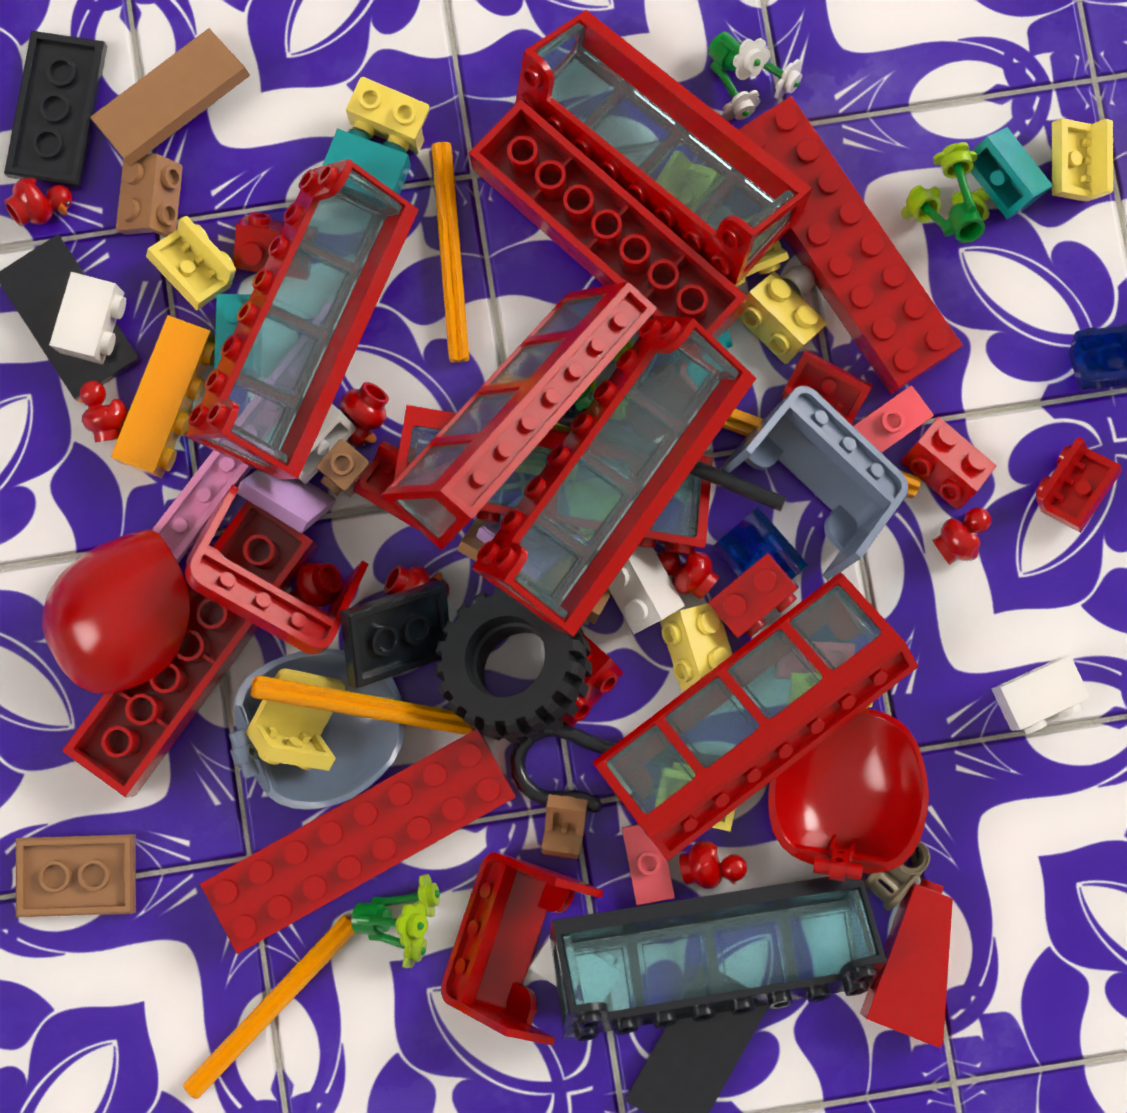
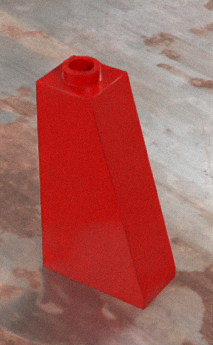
[860,878,953,1048]

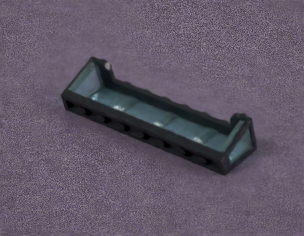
[550,877,887,1041]

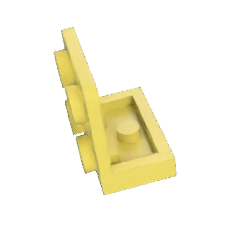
[246,668,346,771]

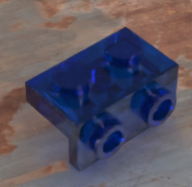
[1068,324,1127,390]
[714,507,809,580]

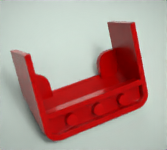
[185,485,369,655]
[441,852,603,1045]

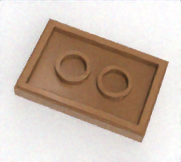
[16,834,136,917]

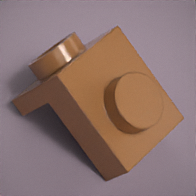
[316,439,369,497]
[541,794,588,859]

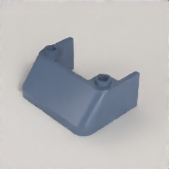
[720,386,908,581]

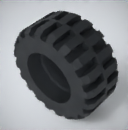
[435,586,593,743]

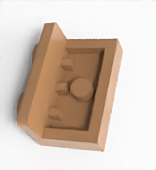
[116,154,183,237]

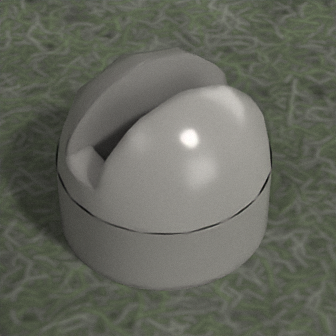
[781,265,815,298]

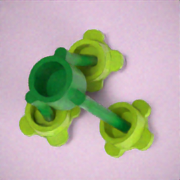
[901,142,990,243]

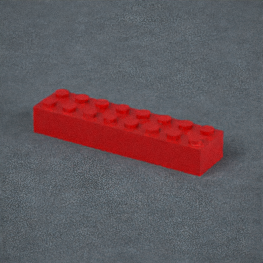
[738,96,963,395]
[469,99,747,364]
[62,500,319,797]
[200,729,516,954]

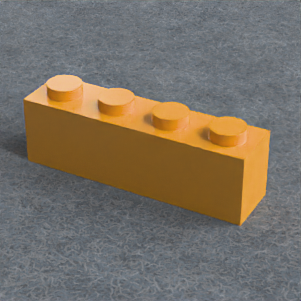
[111,315,215,478]

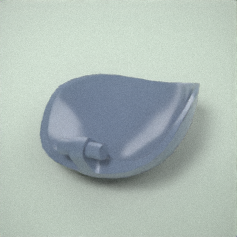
[228,649,406,810]

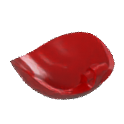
[42,529,190,694]
[768,708,929,882]

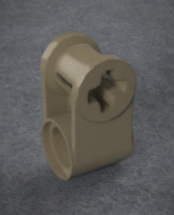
[862,842,931,911]

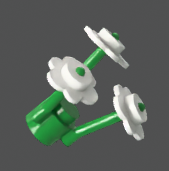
[708,32,802,121]

